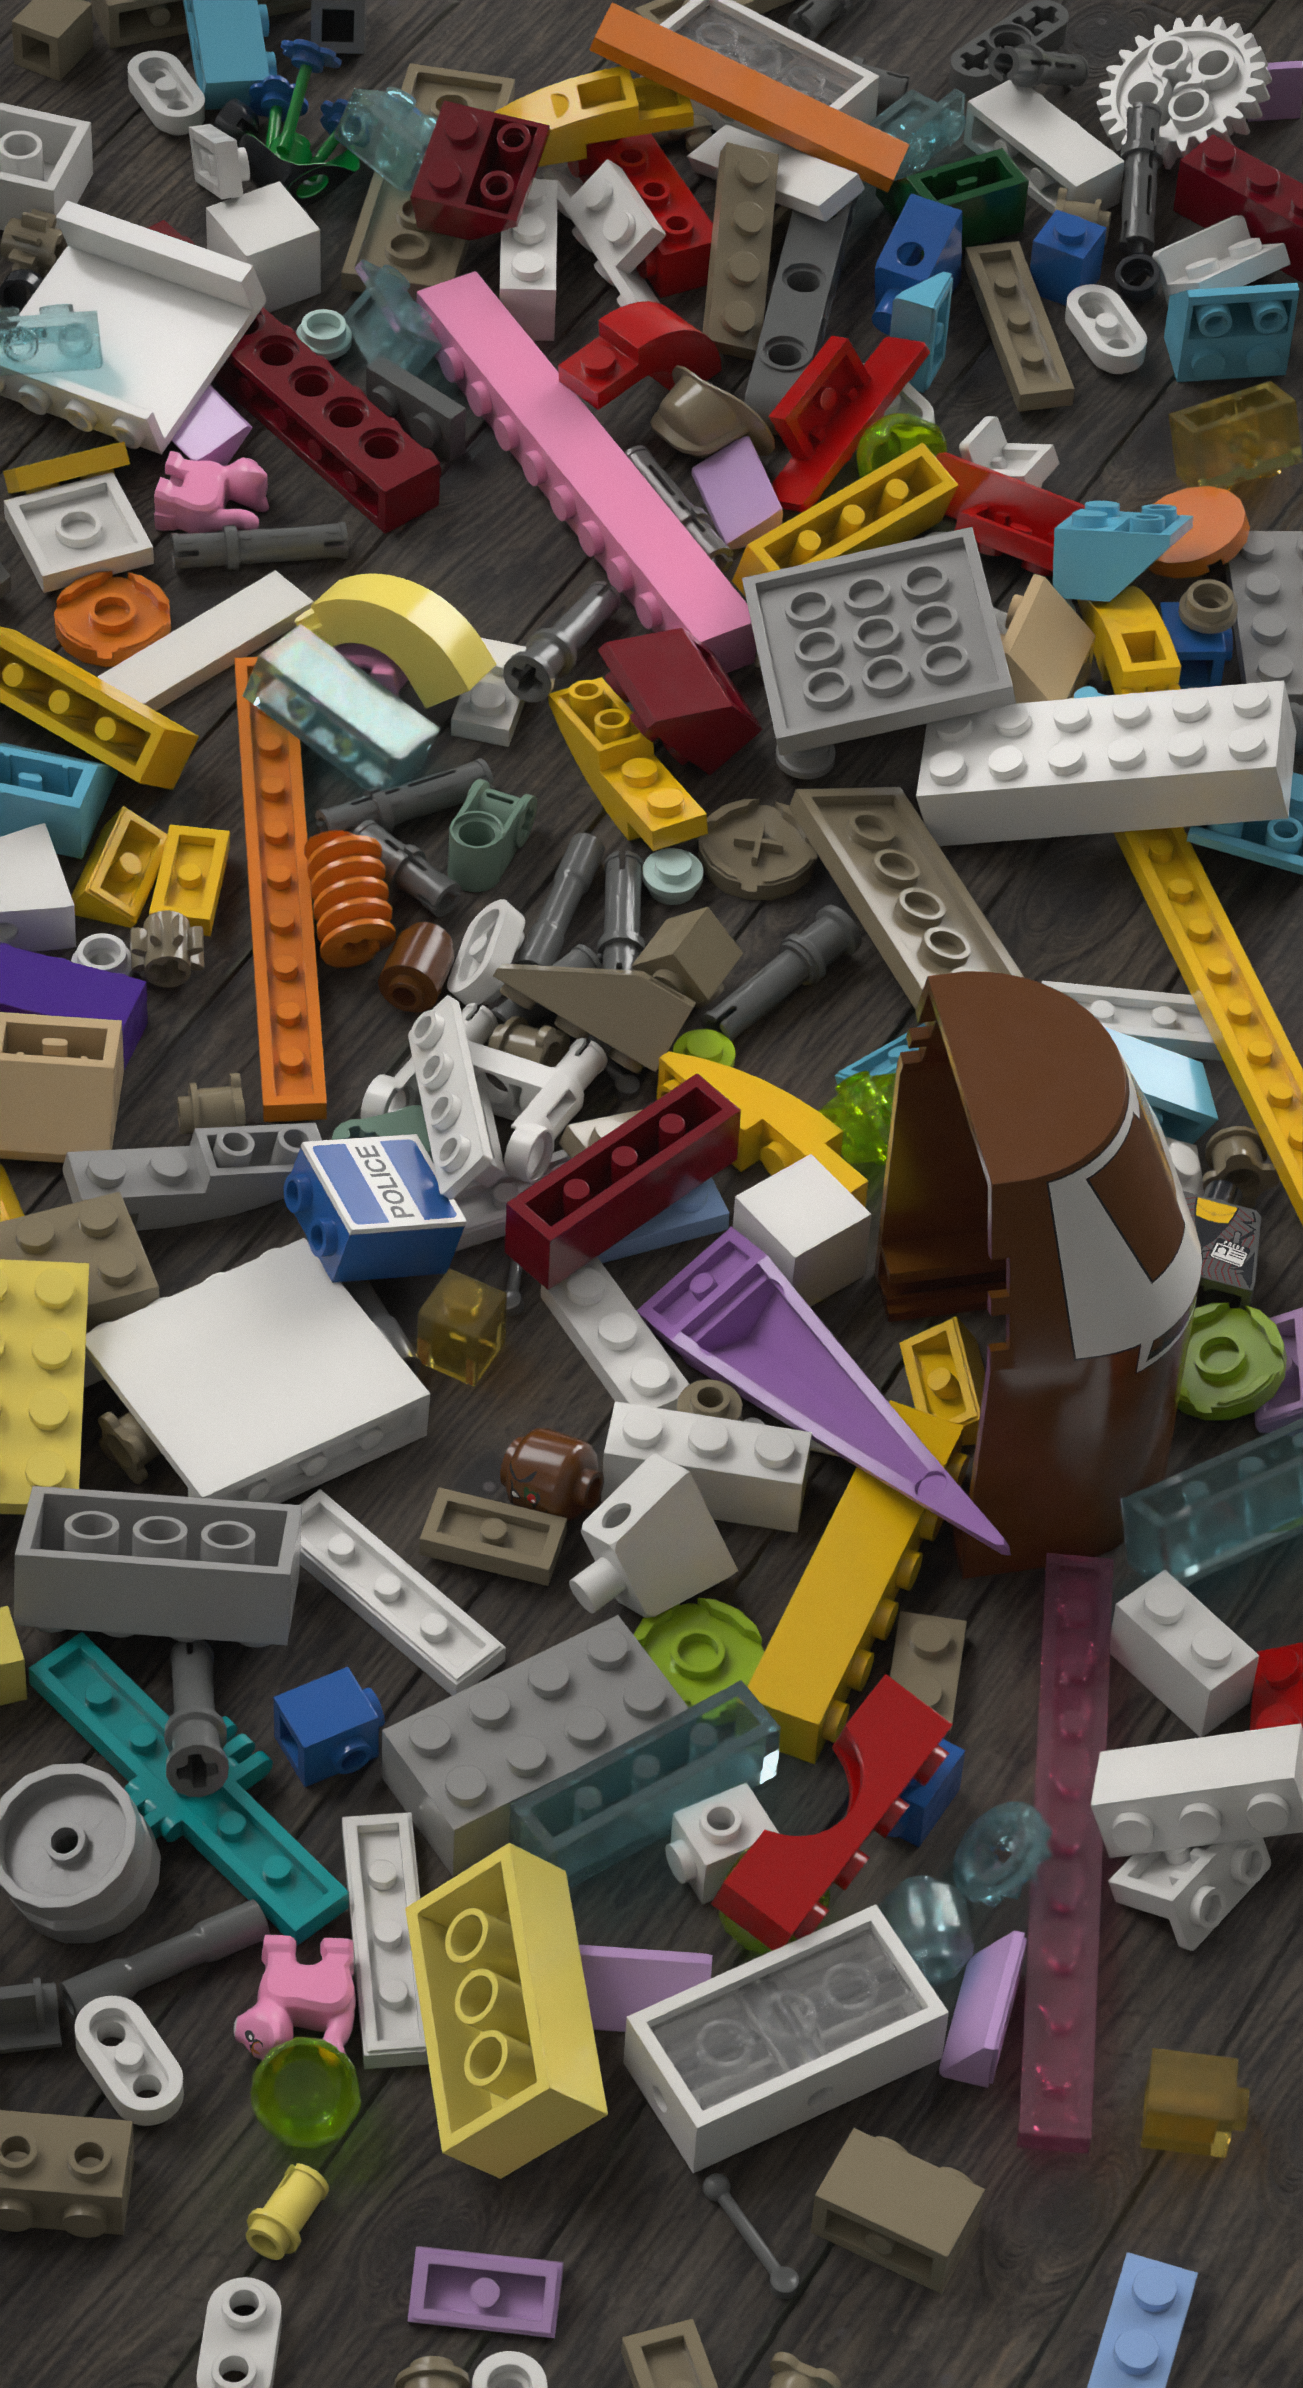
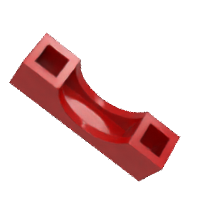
[711,1674,953,1951]

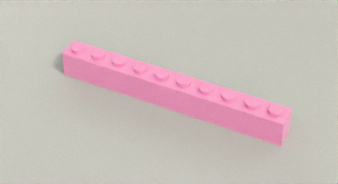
[412,271,757,673]

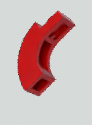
[558,301,722,410]

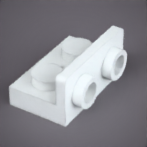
[1153,215,1291,305]
[1108,1838,1271,1951]

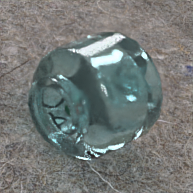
[878,1876,974,1985]

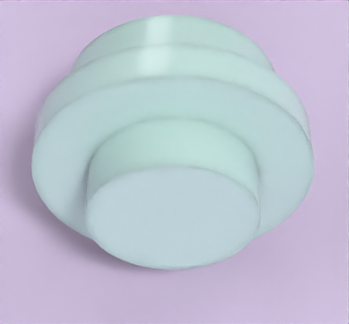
[296,309,352,360]
[642,848,703,905]

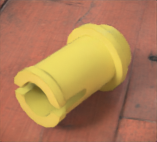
[246,2163,329,2260]

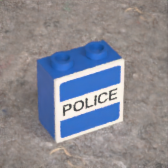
[283,1134,467,1283]

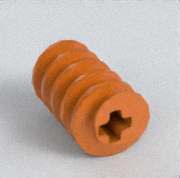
[304,830,396,968]

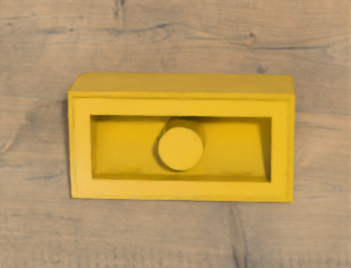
[71,806,167,928]
[899,1317,985,1446]

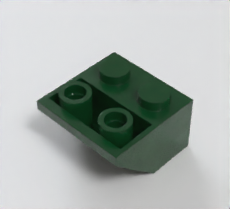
[876,148,1029,256]

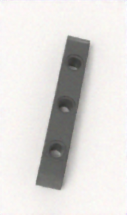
[744,196,858,436]

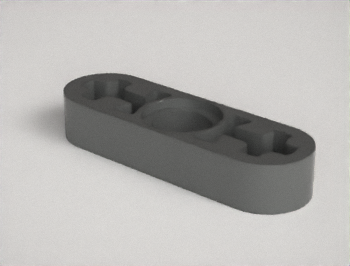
[949,0,1069,98]

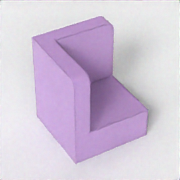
[1247,39,1303,122]

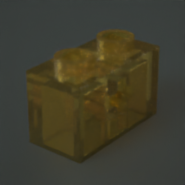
[1168,381,1303,490]

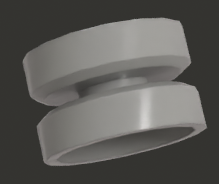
[0,1763,161,1944]

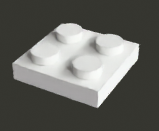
[4,472,154,593]

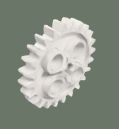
[1097,15,1272,169]

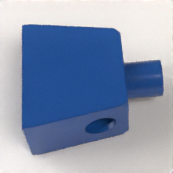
[871,194,962,335]

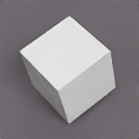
[206,181,321,312]
[733,1154,871,1307]

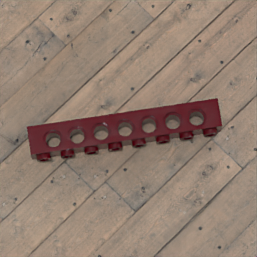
[147,220,441,534]

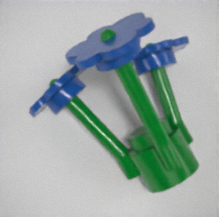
[249,39,374,189]

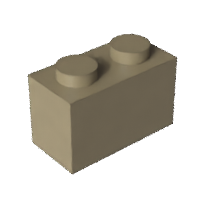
[811,2128,985,2294]

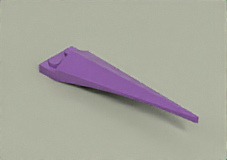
[636,1226,1011,1556]

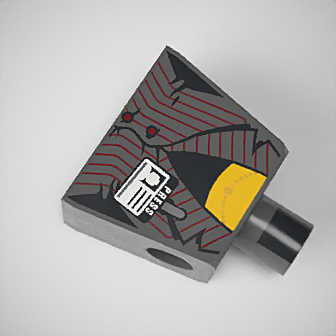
[1183,1180,1261,1311]

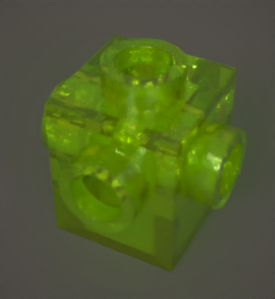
[818,1071,896,1166]

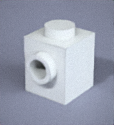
[665,1782,779,1905]

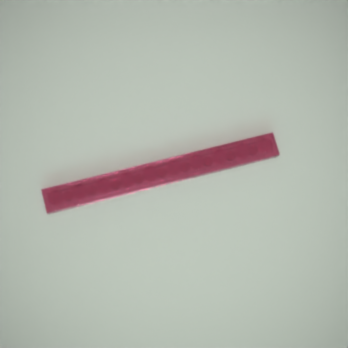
[1017,1553,1114,2154]

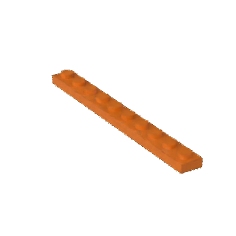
[234,656,327,1122]

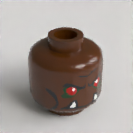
[500,1428,604,1523]

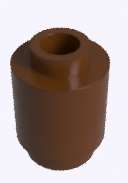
[378,922,455,1012]

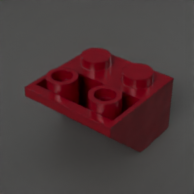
[410,100,550,241]
[598,628,763,776]

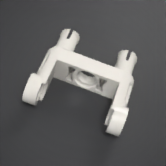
[361,1003,608,1184]

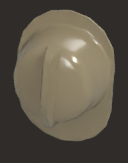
[650,365,775,459]

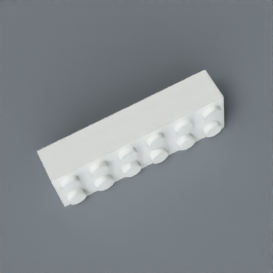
[916,680,1296,846]

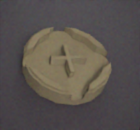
[698,799,818,900]

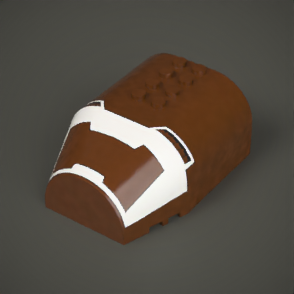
[874,971,1202,1579]

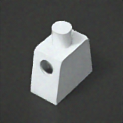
[0,823,76,952]
[569,1453,738,1618]

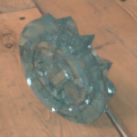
[953,1802,1053,1908]

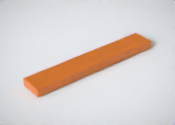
[589,2,910,193]

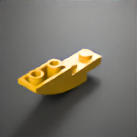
[495,66,694,167]
[1077,586,1181,695]
[548,677,708,851]
[657,1051,868,1208]

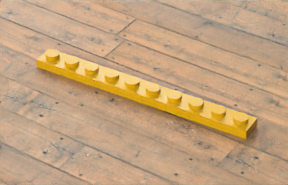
[1113,827,1303,1225]

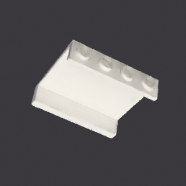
[0,201,267,454]
[84,1238,430,1504]

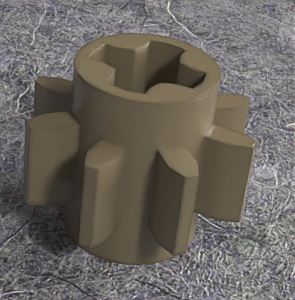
[0,209,68,278]
[130,910,204,988]

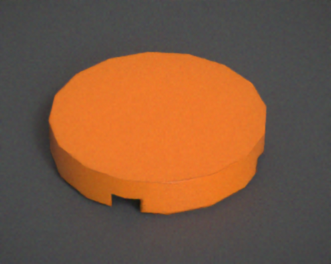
[1148,486,1250,579]
[54,571,171,667]

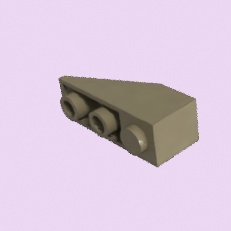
[493,964,696,1074]

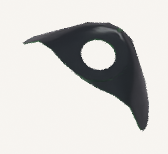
[239,133,360,207]

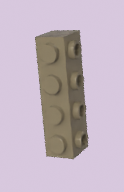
[0,2110,135,2238]

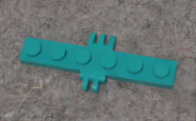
[29,1632,349,1946]

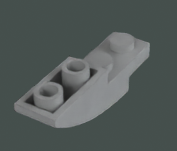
[62,1123,322,1231]

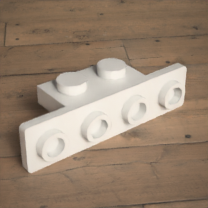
[543,159,666,307]
[408,995,506,1200]

